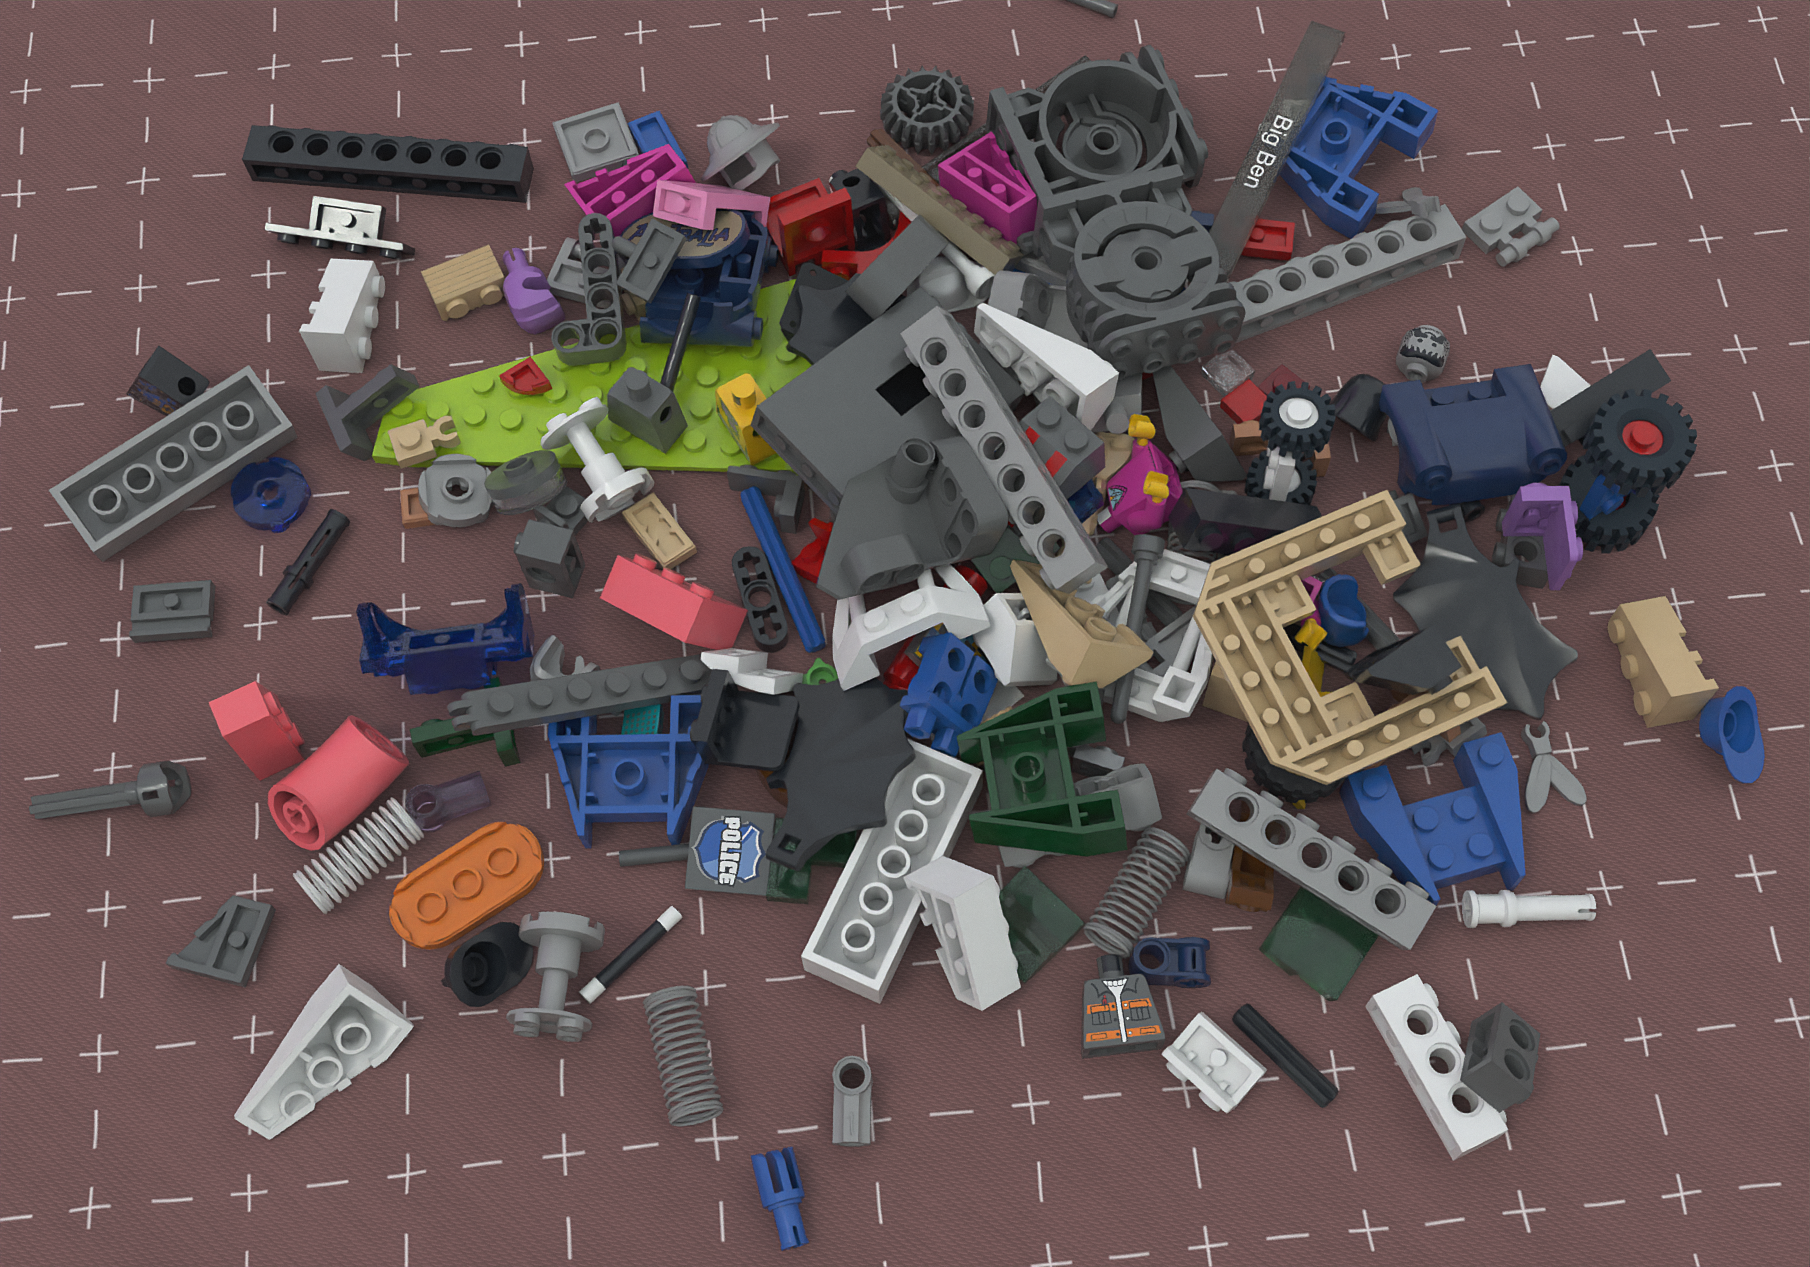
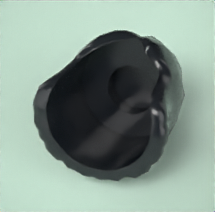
[1330,373,1387,441]

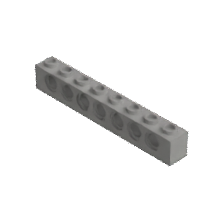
[1229,204,1466,343]
[900,306,1108,594]

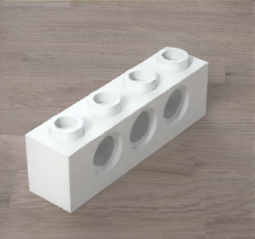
[1365,974,1508,1161]

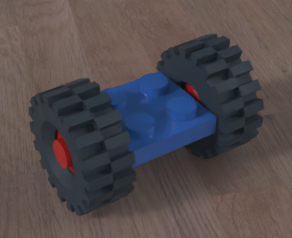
[1558,389,1697,554]

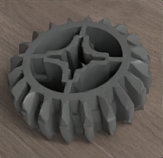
[880,65,974,154]

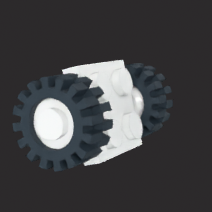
[1244,381,1336,505]

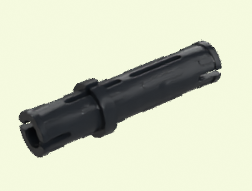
[266,509,351,616]

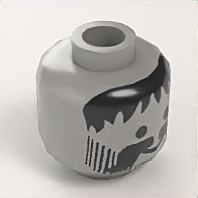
[1396,325,1450,382]

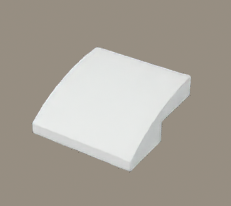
[701,648,803,695]

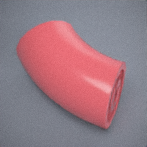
[268,715,410,851]

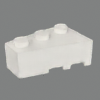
[299,258,385,373]
[903,856,1021,1011]

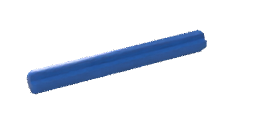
[740,486,826,653]

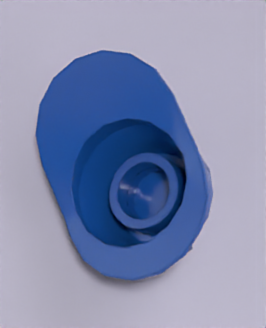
[1699,686,1765,784]

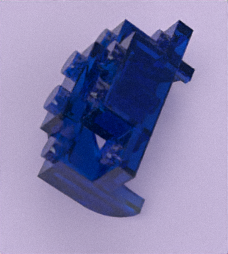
[356,583,535,695]

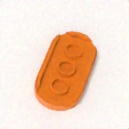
[389,822,544,949]

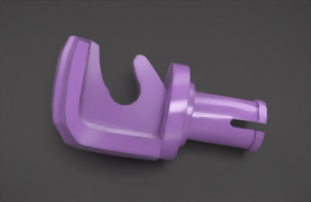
[502,248,565,334]

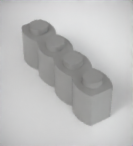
[990,763,1162,868]

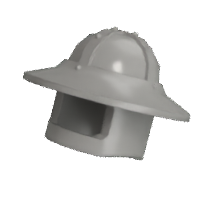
[701,115,781,190]

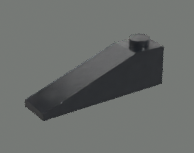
[1343,624,1462,695]

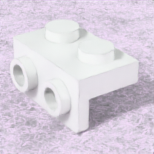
[1162,1012,1267,1113]

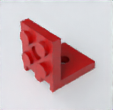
[766,178,855,276]

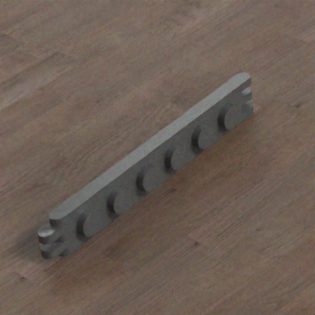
[447,654,737,735]

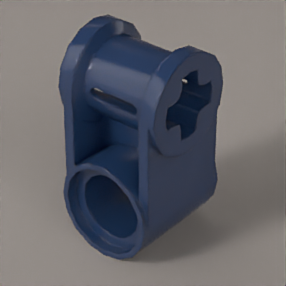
[1128,937,1211,988]

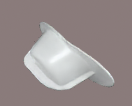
[907,256,990,313]

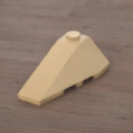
[1010,559,1154,689]

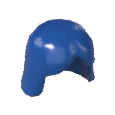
[1318,574,1369,647]

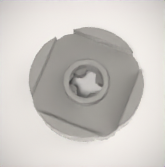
[418,454,495,527]

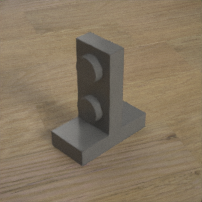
[315,364,420,461]

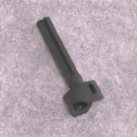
[29,761,191,819]

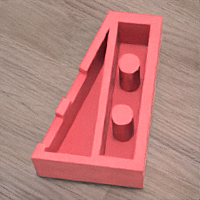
[600,554,748,650]
[208,681,305,781]

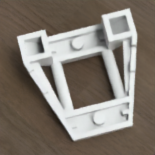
[1045,549,1213,722]
[832,565,991,691]

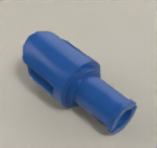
[751,1146,809,1251]

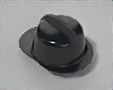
[441,922,533,1007]

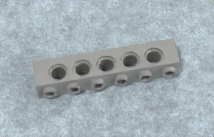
[1187,768,1437,950]

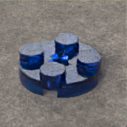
[231,457,311,533]

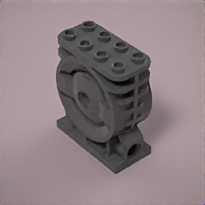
[986,45,1208,207]
[1032,164,1245,382]

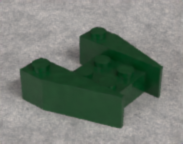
[957,681,1128,857]

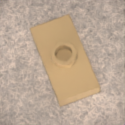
[621,492,697,569]

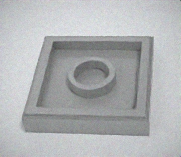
[552,102,639,182]

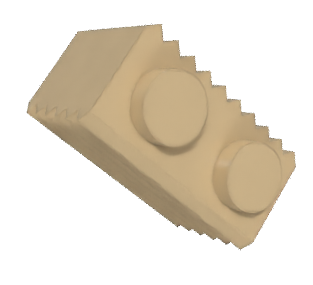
[421,244,505,321]

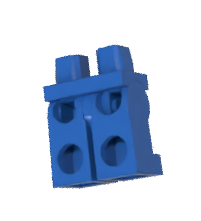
[900,632,998,758]

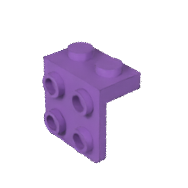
[1502,483,1583,590]

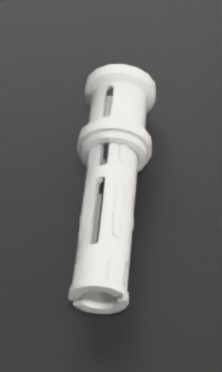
[1462,890,1596,928]

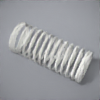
[293,797,424,914]

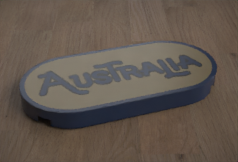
[620,209,750,269]

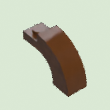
[1225,801,1282,912]

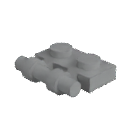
[1462,186,1560,266]

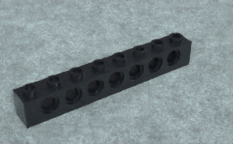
[242,125,534,203]

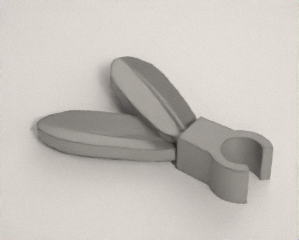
[1375,187,1441,218]
[1521,721,1587,813]

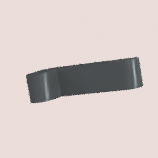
[551,213,627,366]

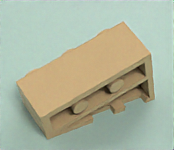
[1608,596,1719,728]

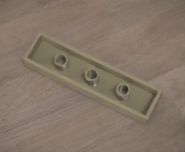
[855,145,1024,275]

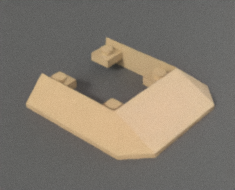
[1193,490,1507,785]

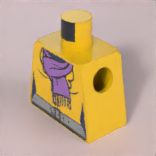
[715,373,776,466]

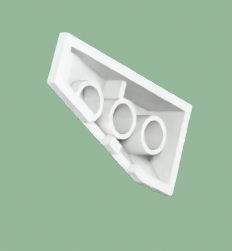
[974,303,1119,431]
[234,964,414,1140]

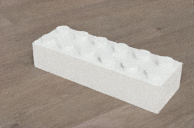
[801,739,983,1004]

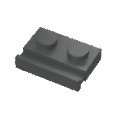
[129,580,216,643]

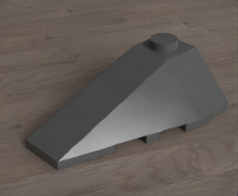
[1153,365,1247,482]

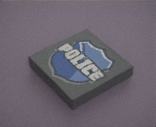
[685,806,775,896]

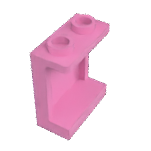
[653,180,770,230]

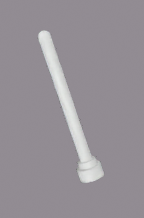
[874,181,995,299]

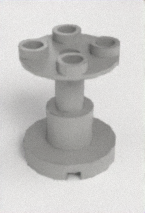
[506,911,605,1042]

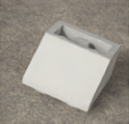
[973,593,1057,687]

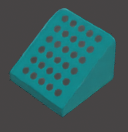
[621,704,664,735]

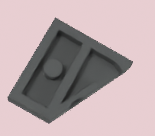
[166,895,276,987]

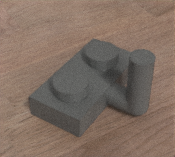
[612,218,687,304]

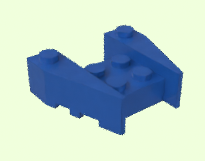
[1264,74,1438,239]
[548,695,709,849]
[1339,732,1526,905]

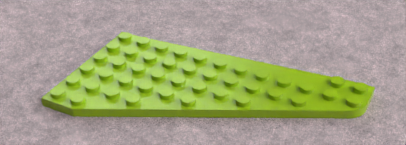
[372,279,812,476]

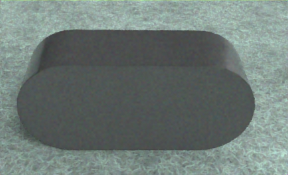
[845,214,949,320]

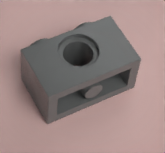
[514,519,585,598]

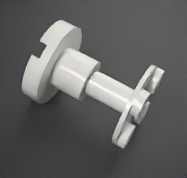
[540,397,655,523]

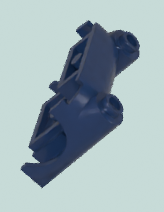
[640,210,779,347]
[1379,364,1567,505]

